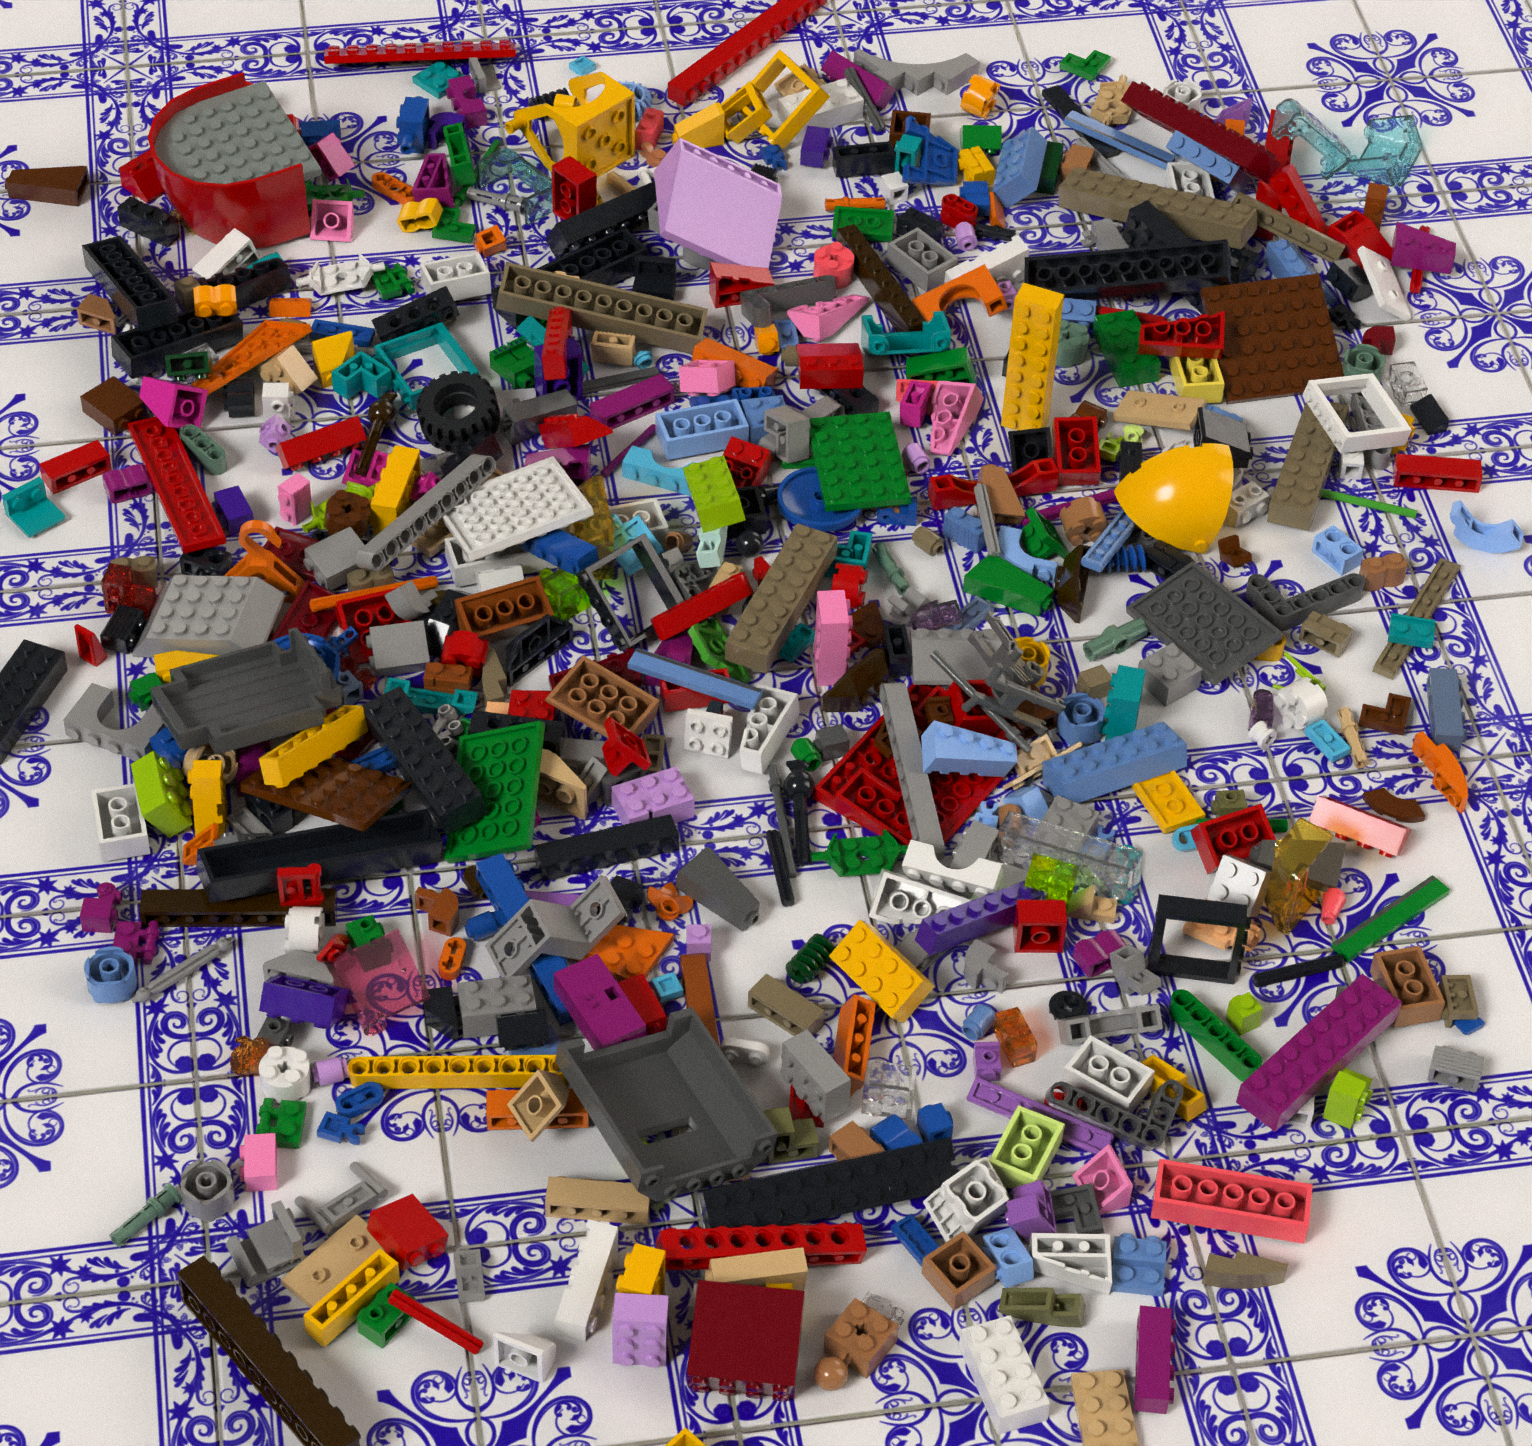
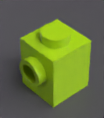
[1226,992,1263,1036]

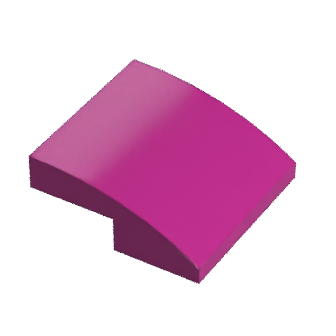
[341,449,388,487]

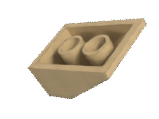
[537,749,587,820]

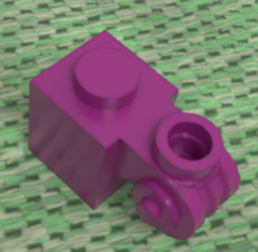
[80,882,123,933]

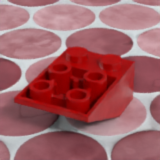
[1327,210,1392,271]
[722,436,774,488]

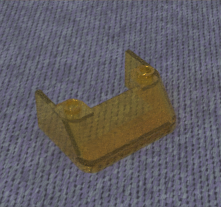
[573,475,614,580]
[1265,817,1334,936]

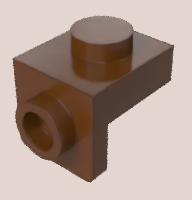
[1218,534,1252,568]

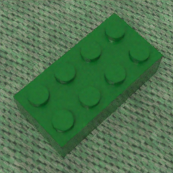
[1092,309,1161,388]

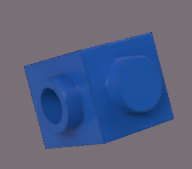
[917,1103,953,1141]

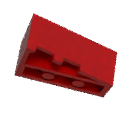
[709,262,775,308]

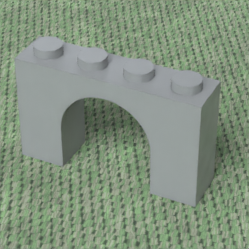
[63,683,166,761]

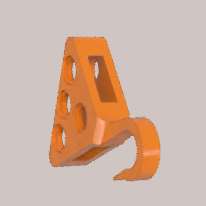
[224,520,305,603]

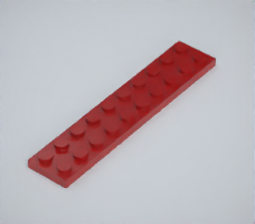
[324,39,516,64]
[127,417,226,554]

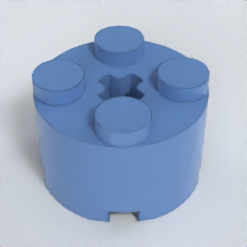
[1057,693,1105,746]
[84,946,137,1003]

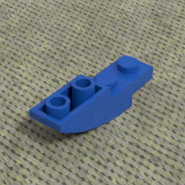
[689,386,776,407]

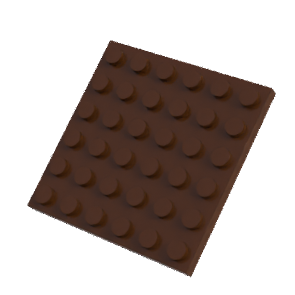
[1200,273,1344,405]

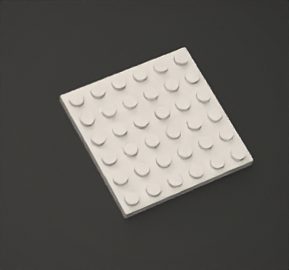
[441,456,594,561]

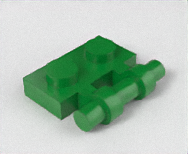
[370,263,415,300]
[255,1098,307,1149]

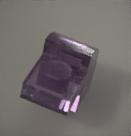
[910,600,964,630]

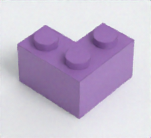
[1005,1180,1057,1244]

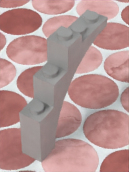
[853,49,980,96]

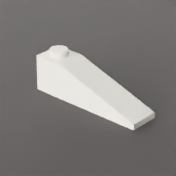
[869,868,972,924]

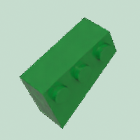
[906,346,977,385]

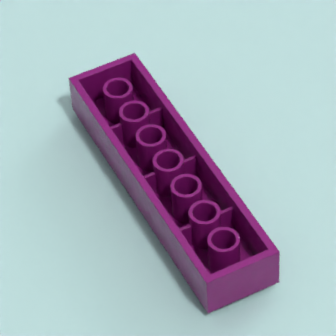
[1236,973,1402,1132]

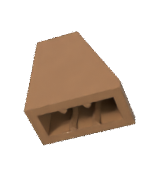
[978,464,1025,525]

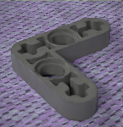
[670,561,717,624]

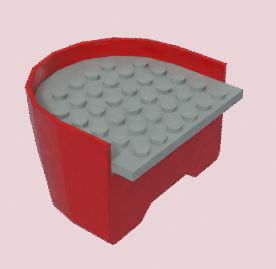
[148,72,322,249]

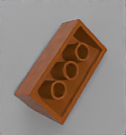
[454,575,554,643]

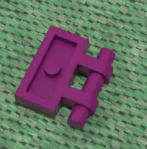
[113,921,160,966]

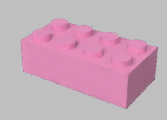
[814,590,853,686]

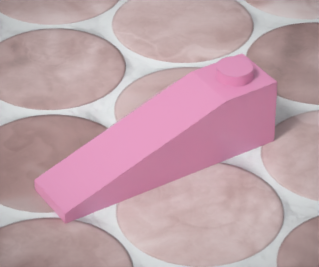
[787,294,869,342]

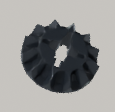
[1049,991,1088,1020]

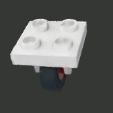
[683,700,733,758]

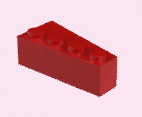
[1138,311,1225,359]

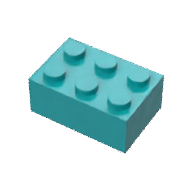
[1102,665,1146,741]

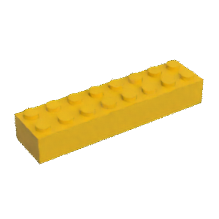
[1001,283,1064,430]

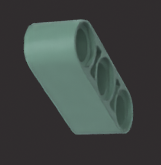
[180,424,227,475]

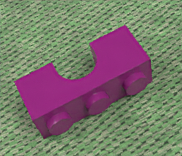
[445,75,487,129]

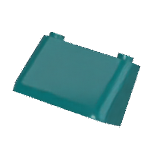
[861,311,951,356]

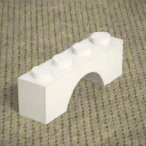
[902,840,1003,897]

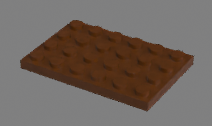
[240,757,411,832]

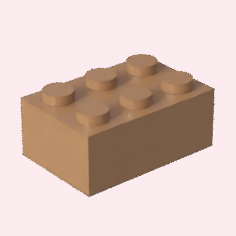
[1370,946,1445,1028]

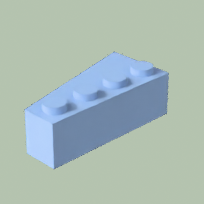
[921,721,1017,777]

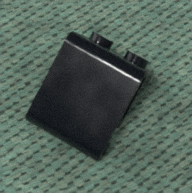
[632,255,677,300]

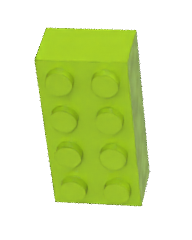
[683,455,746,533]

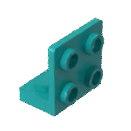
[2,477,65,538]

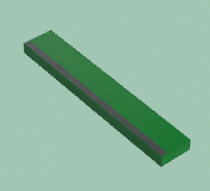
[1331,875,1450,963]

